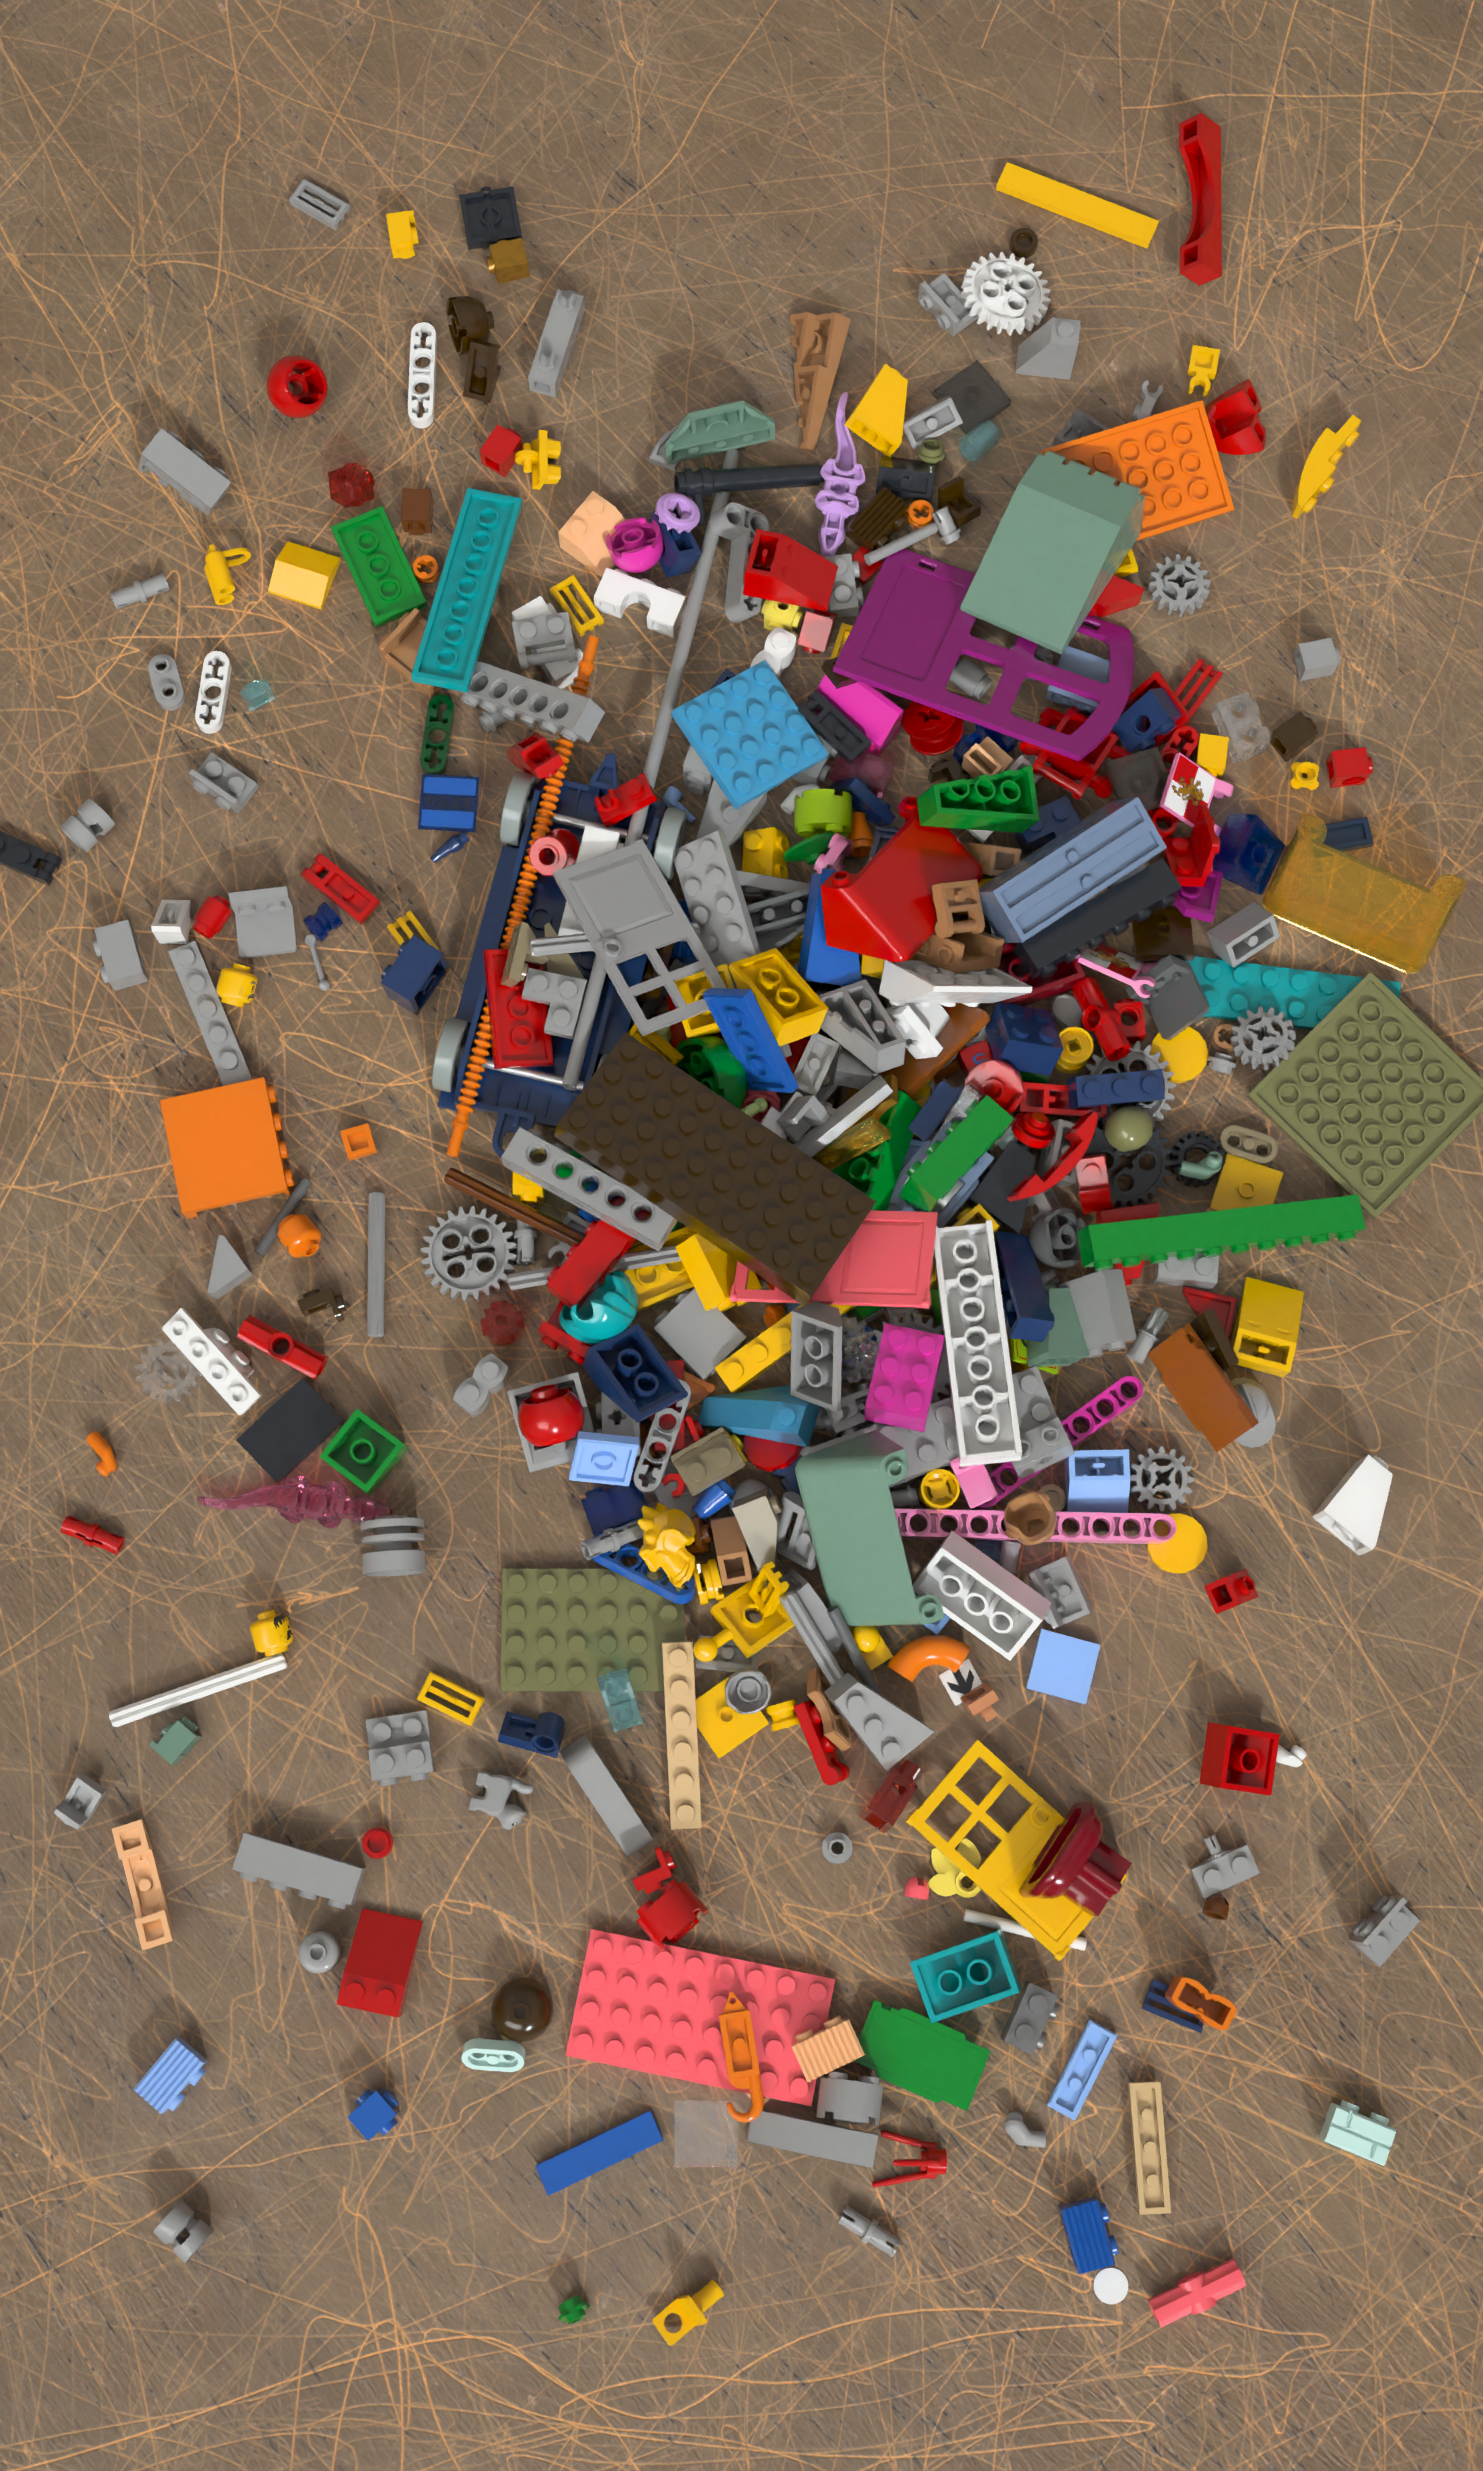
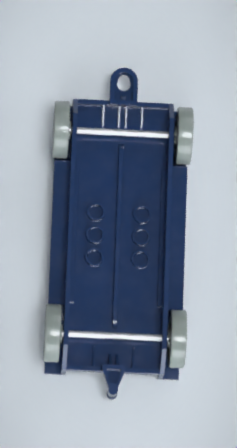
[432,753,687,1159]

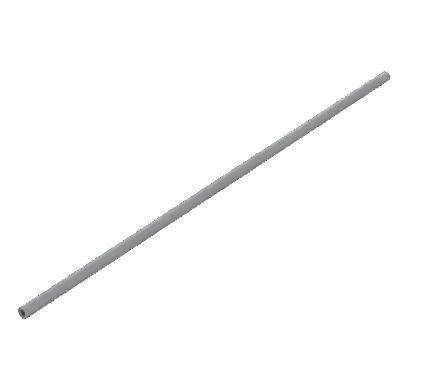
[562,449,740,1090]

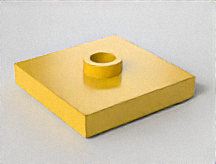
[1208,1153,1283,1211]
[696,1677,769,1759]

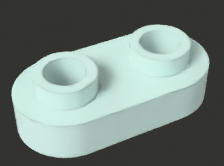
[462,2038,526,2072]

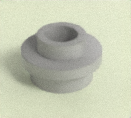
[1207,1052,1236,1075]
[822,1832,853,1864]

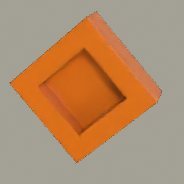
[340,1123,378,1161]

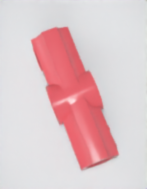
[1148,2258,1247,2328]

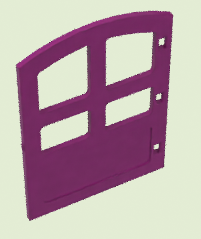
[832,549,1135,761]

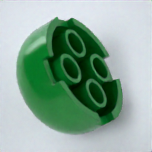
[676,1035,748,1109]

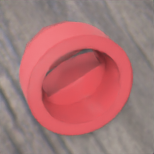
[904,1876,930,1900]

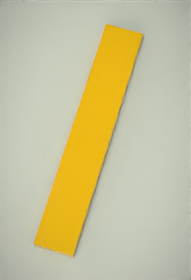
[996,162,1159,249]

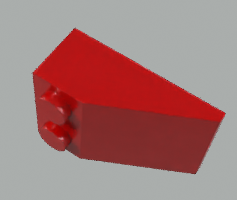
[337,1908,423,2018]

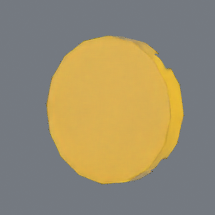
[1150,1027,1208,1084]
[1147,1513,1208,1574]

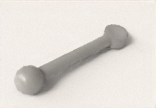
[305,934,330,991]

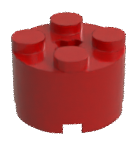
[637,1879,709,1952]

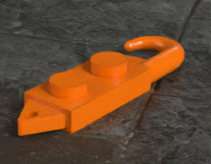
[719,1991,764,2123]

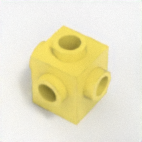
[761,600,804,633]

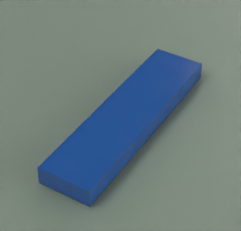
[535,2110,664,2196]

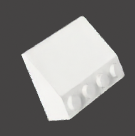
[879,960,1032,1007]

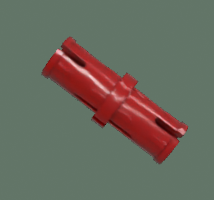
[61,1515,125,1555]

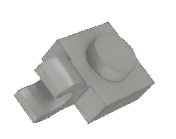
[1131,380,1163,421]

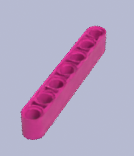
[974,1376,1143,1510]

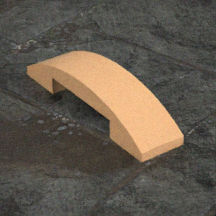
[112,1819,174,1951]

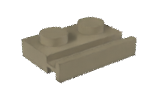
[670,1427,745,1497]

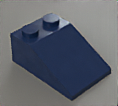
[582,1324,688,1423]

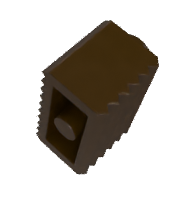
[846,486,909,552]

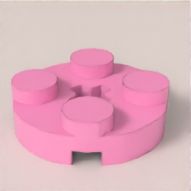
[814,833,853,874]

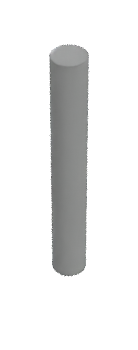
[864,522,939,565]

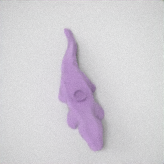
[815,392,866,557]

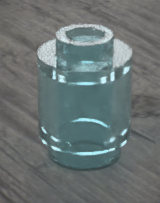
[959,420,1001,462]

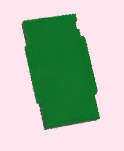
[853,1999,991,2111]

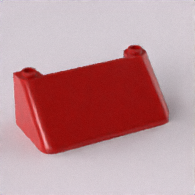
[820,796,983,962]

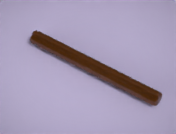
[444,1168,587,1246]

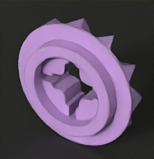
[655,493,700,534]

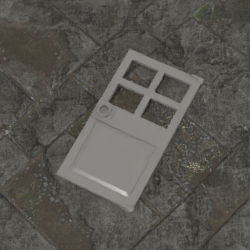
[553,839,727,1036]

